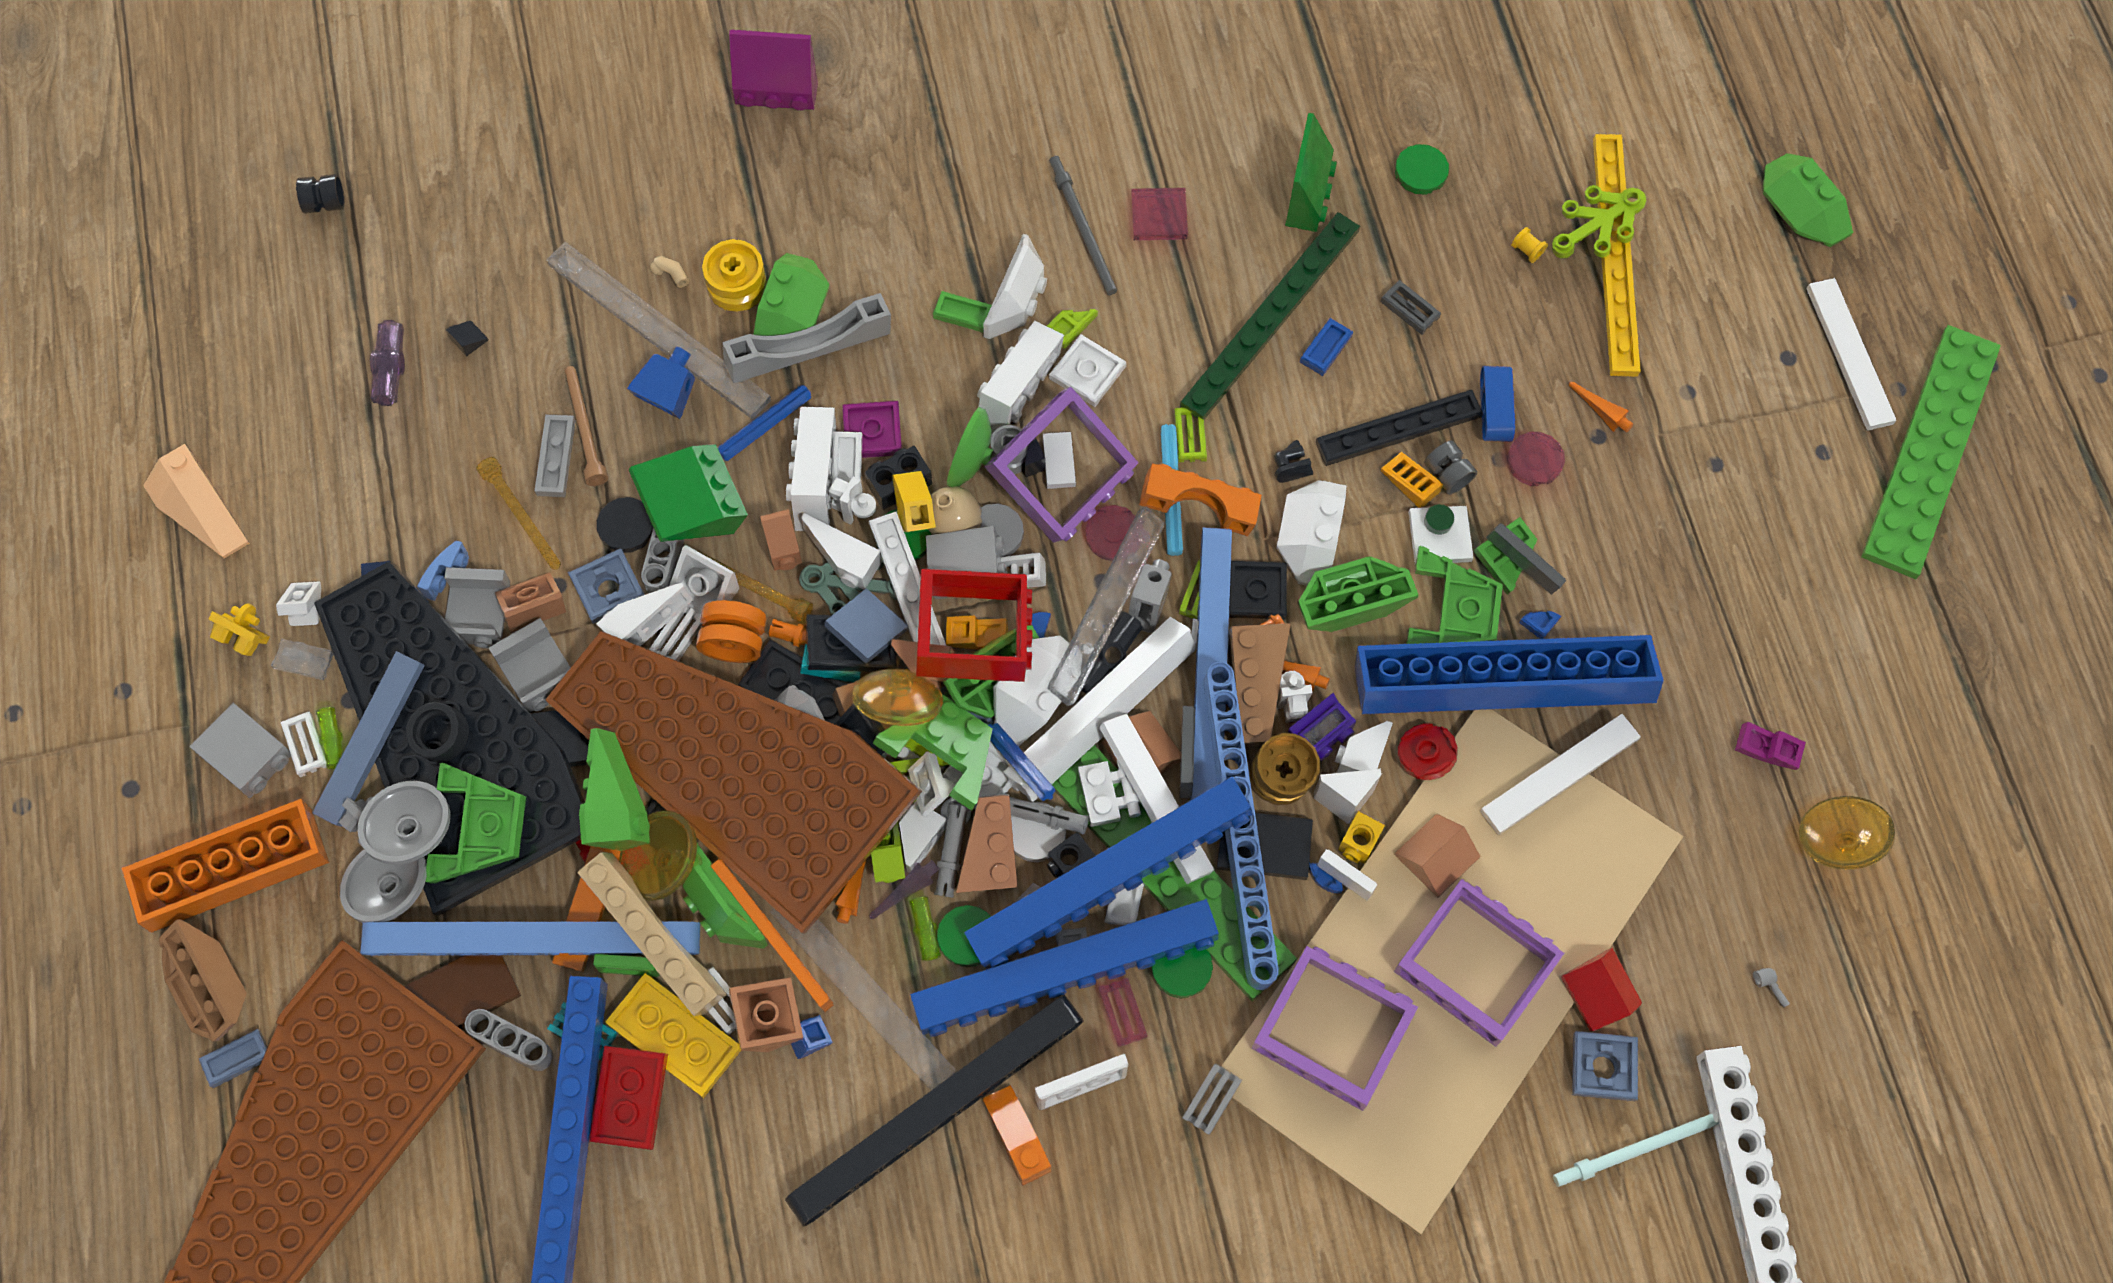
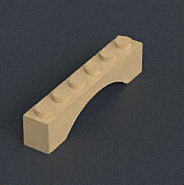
[578,852,727,1016]

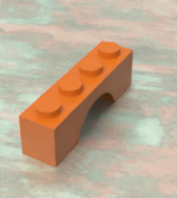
[1139,463,1262,536]

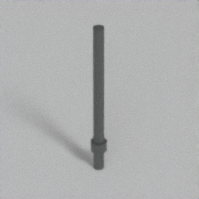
[1049,156,1117,295]

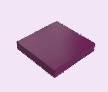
[842,401,902,458]

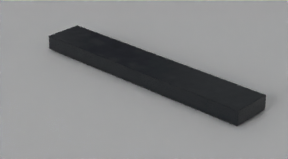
[1315,390,1483,466]

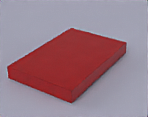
[589,1046,668,1150]

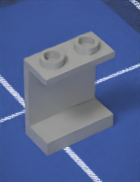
[445,567,510,648]
[489,618,571,713]

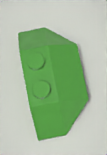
[1763,153,1853,247]
[754,253,830,336]
[1298,556,1419,632]
[943,625,1039,719]
[683,842,768,949]

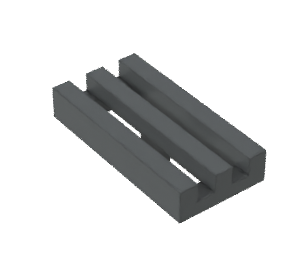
[1380,280,1441,335]

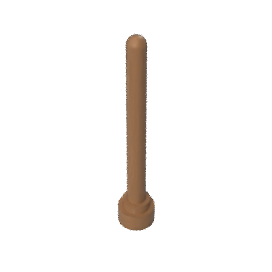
[565,366,608,486]

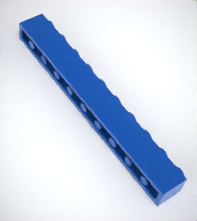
[964,776,1253,969]
[910,899,1219,1037]
[531,976,608,1283]

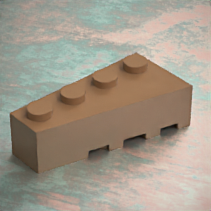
[1228,623,1291,749]

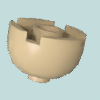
[928,486,982,535]

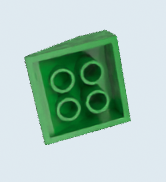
[1285,112,1337,232]
[629,444,748,542]

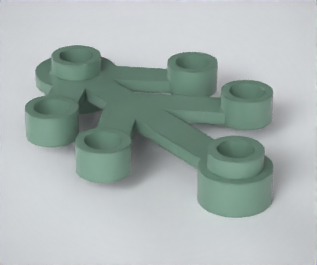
[799,557,897,615]

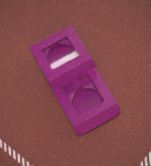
[1735,722,1806,770]

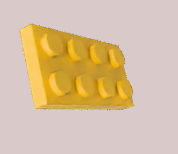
[605,973,741,1099]

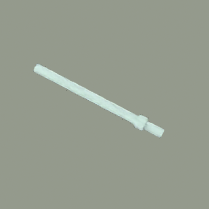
[1553,1114,1720,1187]

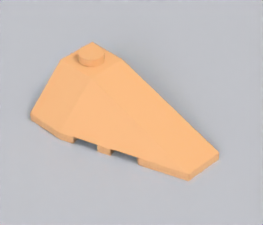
[143,444,250,559]

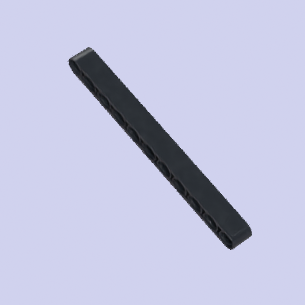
[785,995,1084,1227]

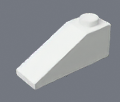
[801,513,882,590]
[596,583,693,646]

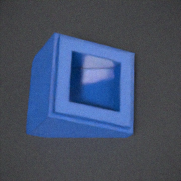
[791,1015,833,1059]

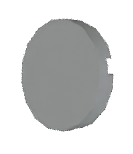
[980,504,1024,557]

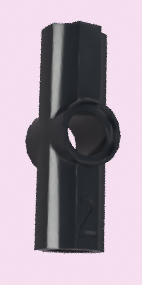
[1074,611,1143,694]

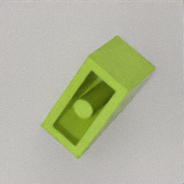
[871,822,906,883]

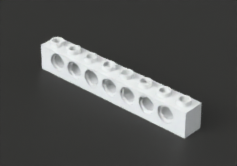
[1696,1046,1802,1283]

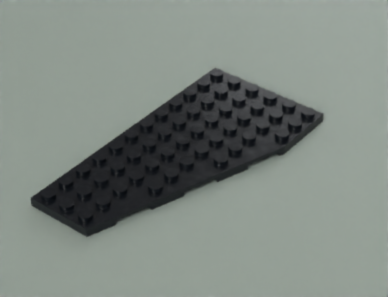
[314,561,585,915]

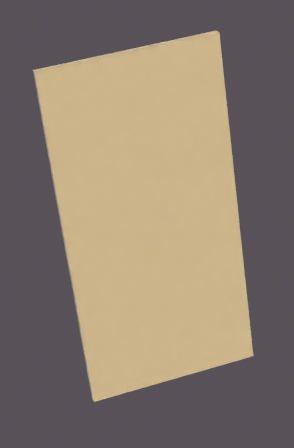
[1211,709,1683,1236]

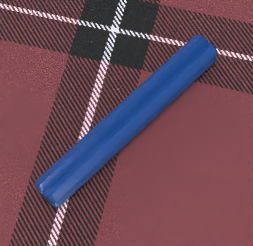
[718,385,811,461]
[988,723,1055,801]

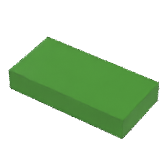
[933,291,992,333]
[593,954,660,977]

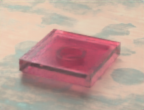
[1131,188,1188,240]

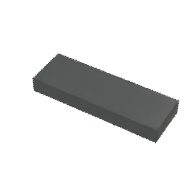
[1486,523,1567,595]
[1179,706,1195,798]

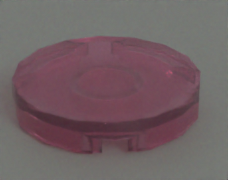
[1507,432,1565,486]
[1085,505,1143,561]

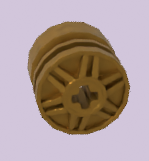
[1250,733,1320,805]

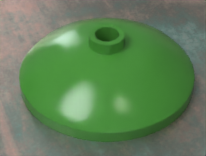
[947,407,993,487]

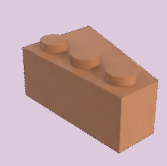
[956,794,1017,893]

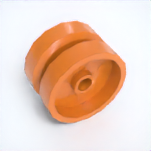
[696,600,767,663]

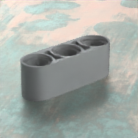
[641,529,684,594]
[465,1009,553,1071]

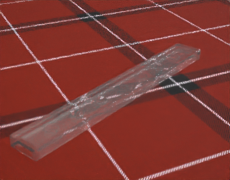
[1047,506,1165,706]
[770,908,957,1090]

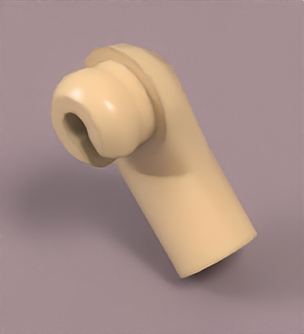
[650,256,689,288]

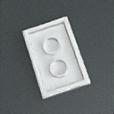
[1035,1054,1129,1110]

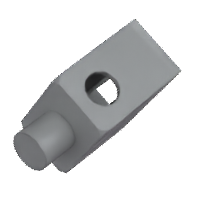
[1128,559,1172,633]

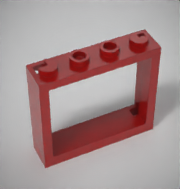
[916,569,1032,682]

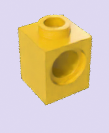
[1338,811,1385,864]

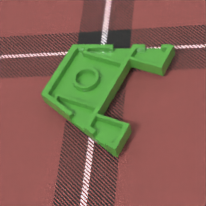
[1406,546,1503,644]
[873,695,993,811]
[425,763,526,883]

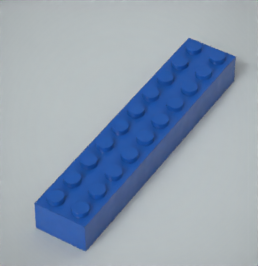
[1354,635,1664,714]

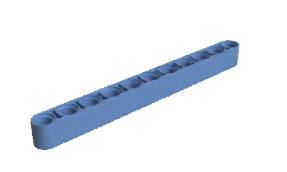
[1190,527,1232,801]
[1203,661,1279,990]
[360,922,700,956]

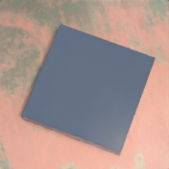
[824,588,908,664]

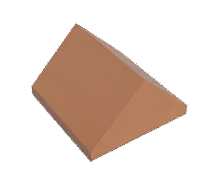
[495,572,566,633]
[1102,711,1181,774]
[1394,814,1481,898]
[729,977,803,1053]

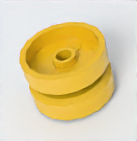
[702,239,767,312]

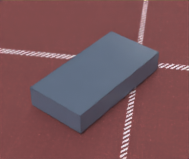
[199,1029,268,1088]

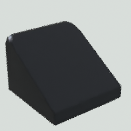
[446,320,489,356]
[1025,437,1045,477]

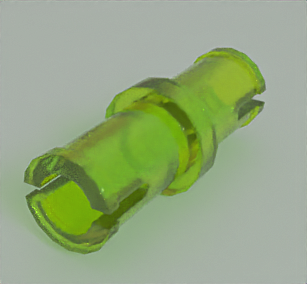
[315,707,344,770]
[909,896,941,961]

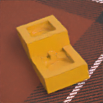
[946,615,1008,650]

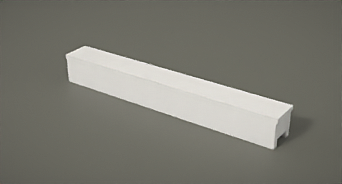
[1003,617,1197,802]

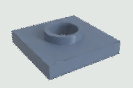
[568,548,644,624]
[1572,1031,1638,1101]

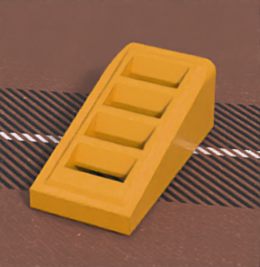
[1380,452,1443,508]

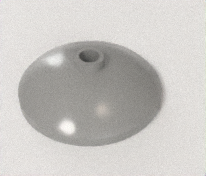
[358,781,450,865]
[340,850,427,923]

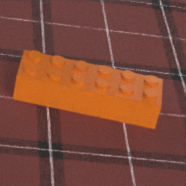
[122,799,329,933]

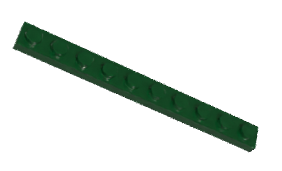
[1180,212,1360,420]

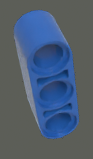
[1480,366,1515,442]

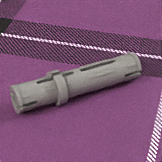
[1001,794,1089,834]
[934,804,968,898]

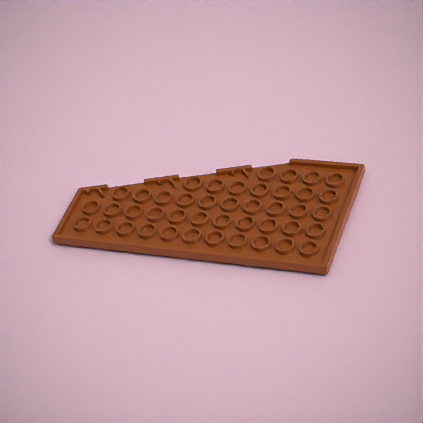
[545,631,922,933]
[164,940,486,1283]

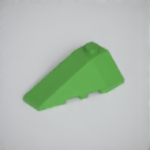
[579,728,650,851]

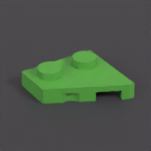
[1474,517,1538,595]

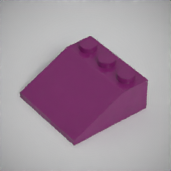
[729,29,818,110]

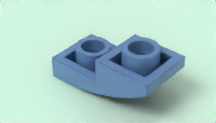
[417,541,469,601]

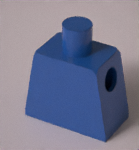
[627,346,695,419]

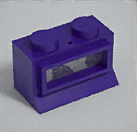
[1288,693,1356,762]

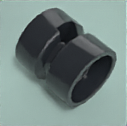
[296,174,345,214]

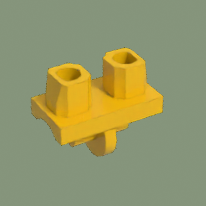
[209,603,270,656]

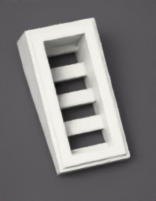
[1001,553,1046,587]

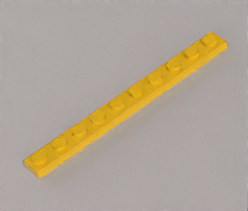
[1593,134,1640,377]

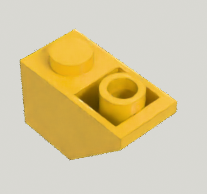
[892,471,936,532]

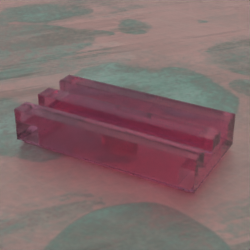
[1098,978,1148,1047]

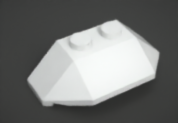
[983,234,1047,339]
[1277,480,1347,586]
[994,636,1081,746]

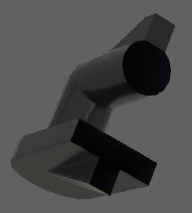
[1274,440,1313,483]

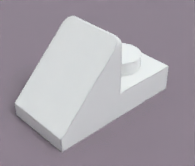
[276,582,321,626]
[908,752,957,817]

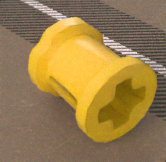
[1511,227,1548,263]

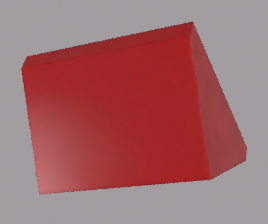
[1560,948,1642,1032]

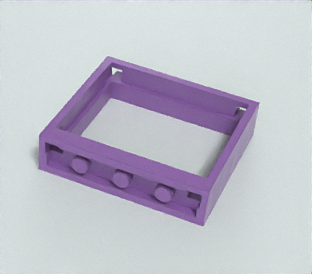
[984,387,1139,542]
[1394,879,1564,1047]
[1251,946,1418,1111]

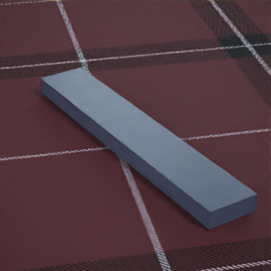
[313,651,425,827]

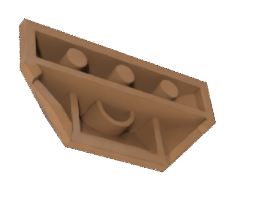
[159,920,247,1042]

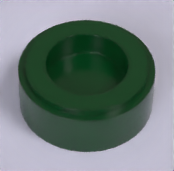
[1424,504,1455,535]

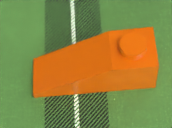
[982,1085,1051,1186]

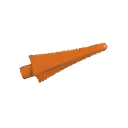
[1569,381,1634,433]
[1282,661,1330,692]
[835,859,867,924]

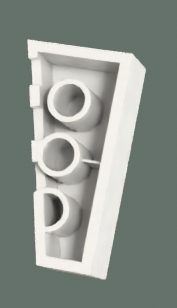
[977,321,1064,436]
[786,407,836,531]

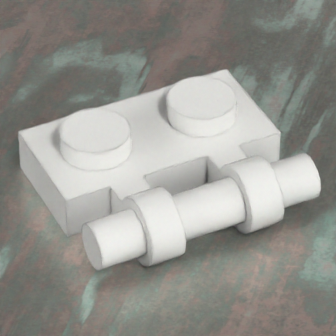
[1078,760,1141,827]

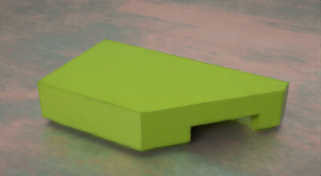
[1047,309,1098,350]

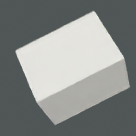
[669,545,740,614]
[1313,769,1382,824]

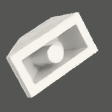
[1335,721,1393,773]
[899,800,947,875]

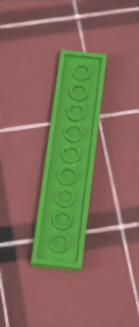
[1861,325,2001,580]
[1052,745,1297,1001]

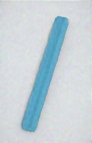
[1161,424,1183,556]

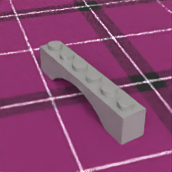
[722,293,891,383]

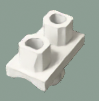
[829,476,876,525]
[1276,671,1312,723]

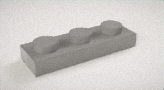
[535,414,576,497]

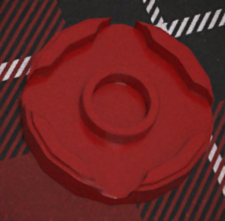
[1397,723,1458,780]

